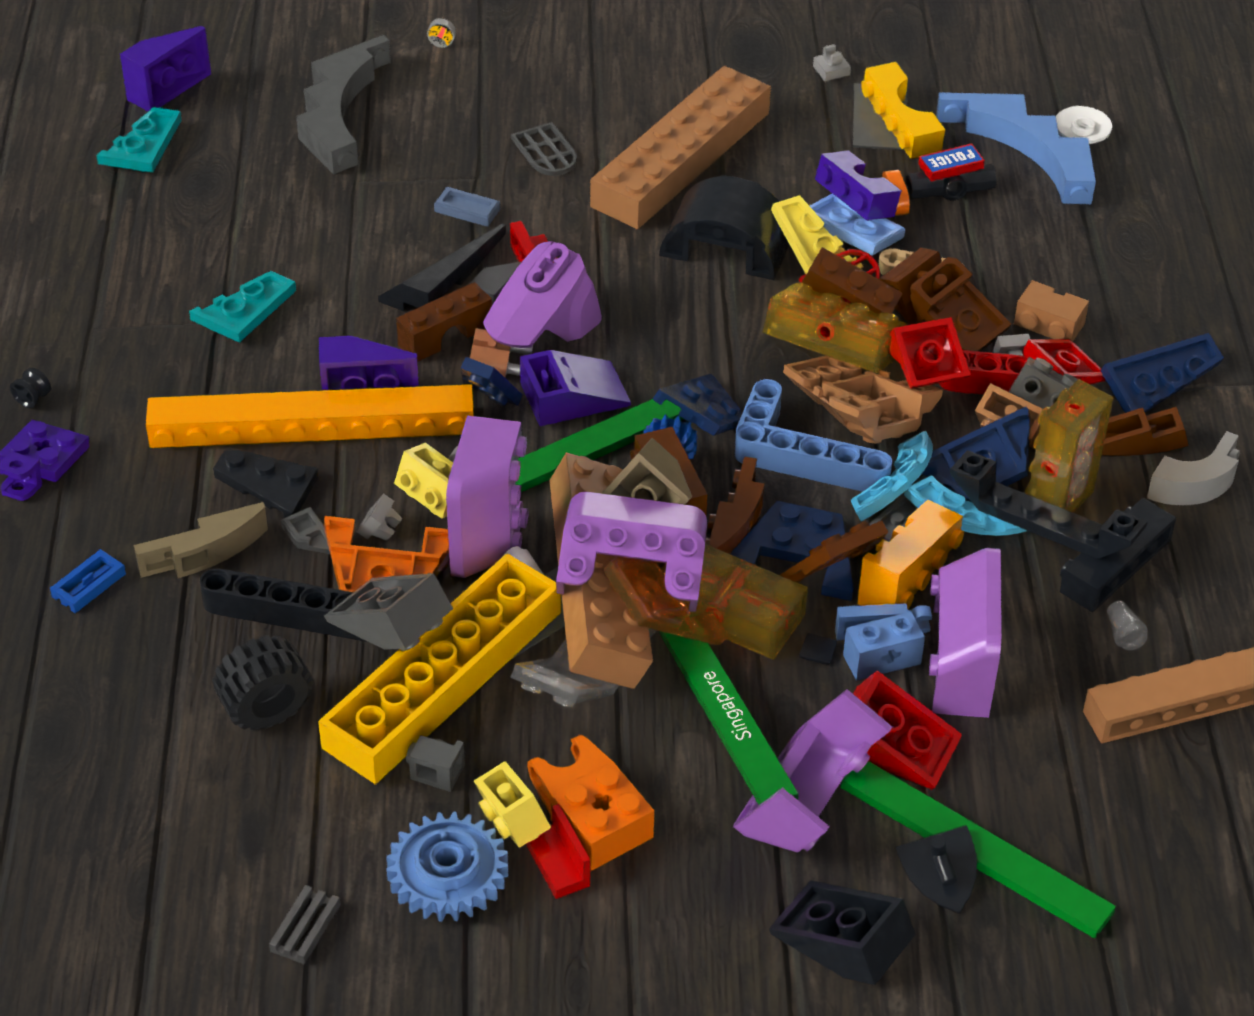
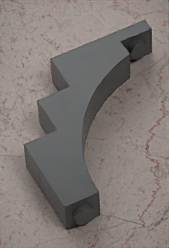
[296,35,391,175]

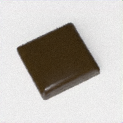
[434,553,450,580]

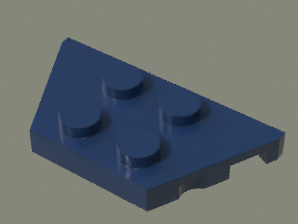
[653,373,743,436]
[922,406,1030,502]

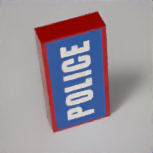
[918,144,985,181]

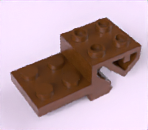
[879,248,1012,352]

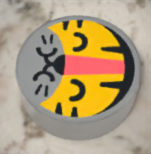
[427,18,456,47]

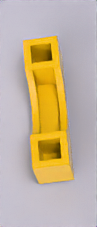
[861,62,945,159]

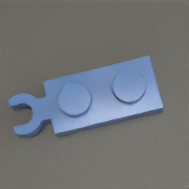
[835,604,932,640]

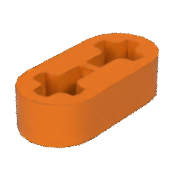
[882,170,910,216]

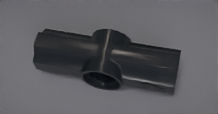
[905,164,997,201]

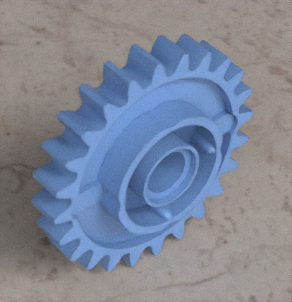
[386,812,508,922]

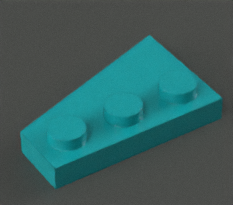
[96,107,182,172]
[189,271,296,343]

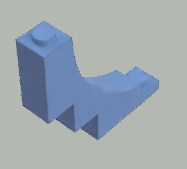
[936,93,1096,204]

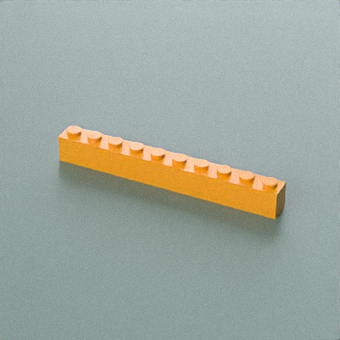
[146,384,474,448]

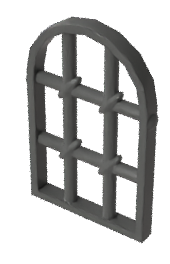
[511,122,577,176]

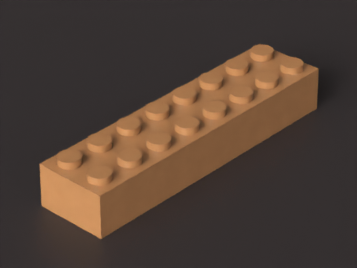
[590,66,771,229]
[549,452,653,689]

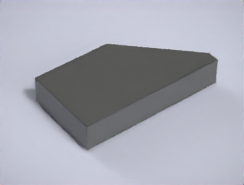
[468,262,521,303]
[281,507,330,554]

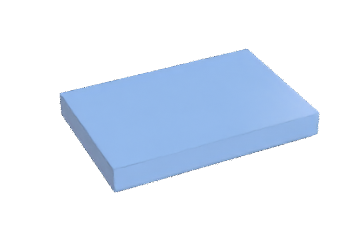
[809,194,906,256]

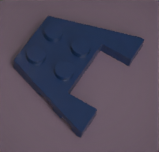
[722,501,853,601]

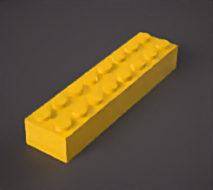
[318,553,561,785]

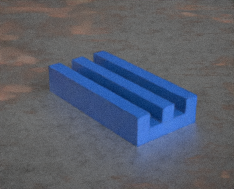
[50,549,126,613]

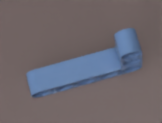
[734,379,892,492]

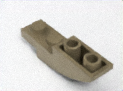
[134,502,268,578]

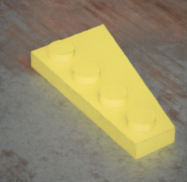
[771,195,863,307]

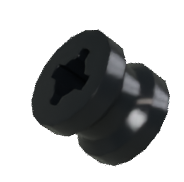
[9,368,51,408]

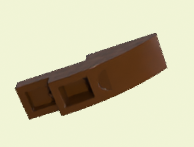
[704,456,765,573]

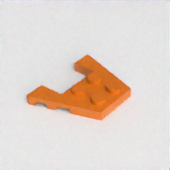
[324,516,449,592]

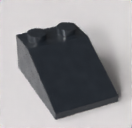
[769,880,916,985]

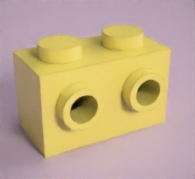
[394,443,453,519]
[474,761,551,848]

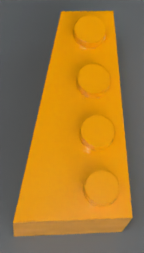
[857,500,964,609]

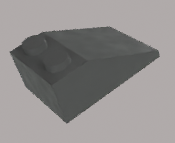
[324,573,453,651]

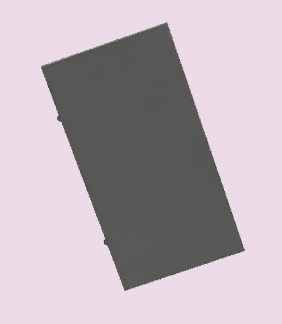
[853,83,908,150]

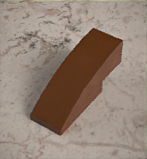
[1081,407,1189,456]

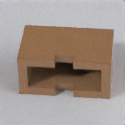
[1014,280,1089,342]

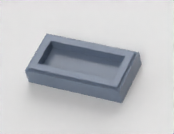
[434,187,500,227]

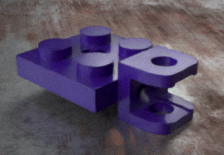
[0,420,90,501]

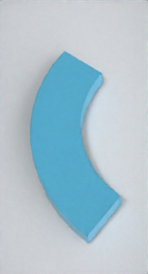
[851,431,933,521]
[904,475,1027,536]

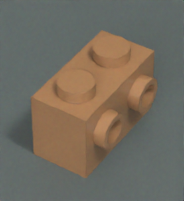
[975,383,1052,450]

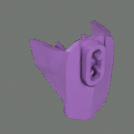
[483,241,602,348]

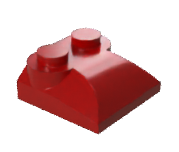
[890,317,971,389]
[1023,339,1106,386]

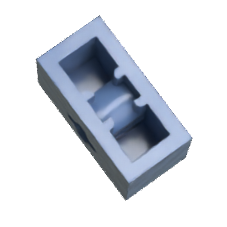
[843,612,925,681]

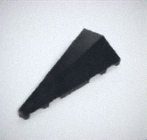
[378,223,506,311]

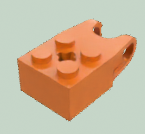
[527,735,654,871]

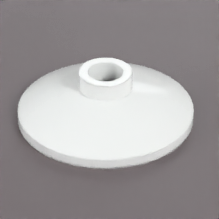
[1056,106,1112,144]

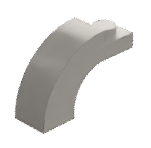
[1147,431,1240,505]

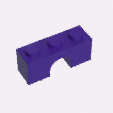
[815,151,901,221]

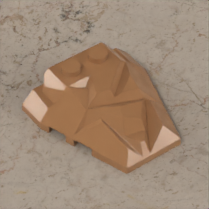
[783,356,943,444]

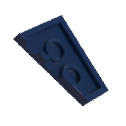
[461,357,523,406]

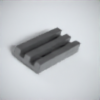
[269,885,340,964]

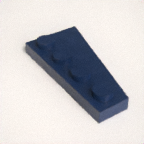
[1100,333,1224,413]

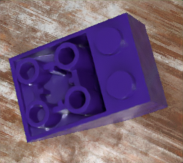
[520,350,631,426]

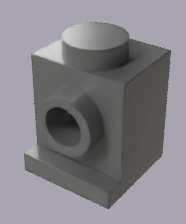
[406,735,465,792]

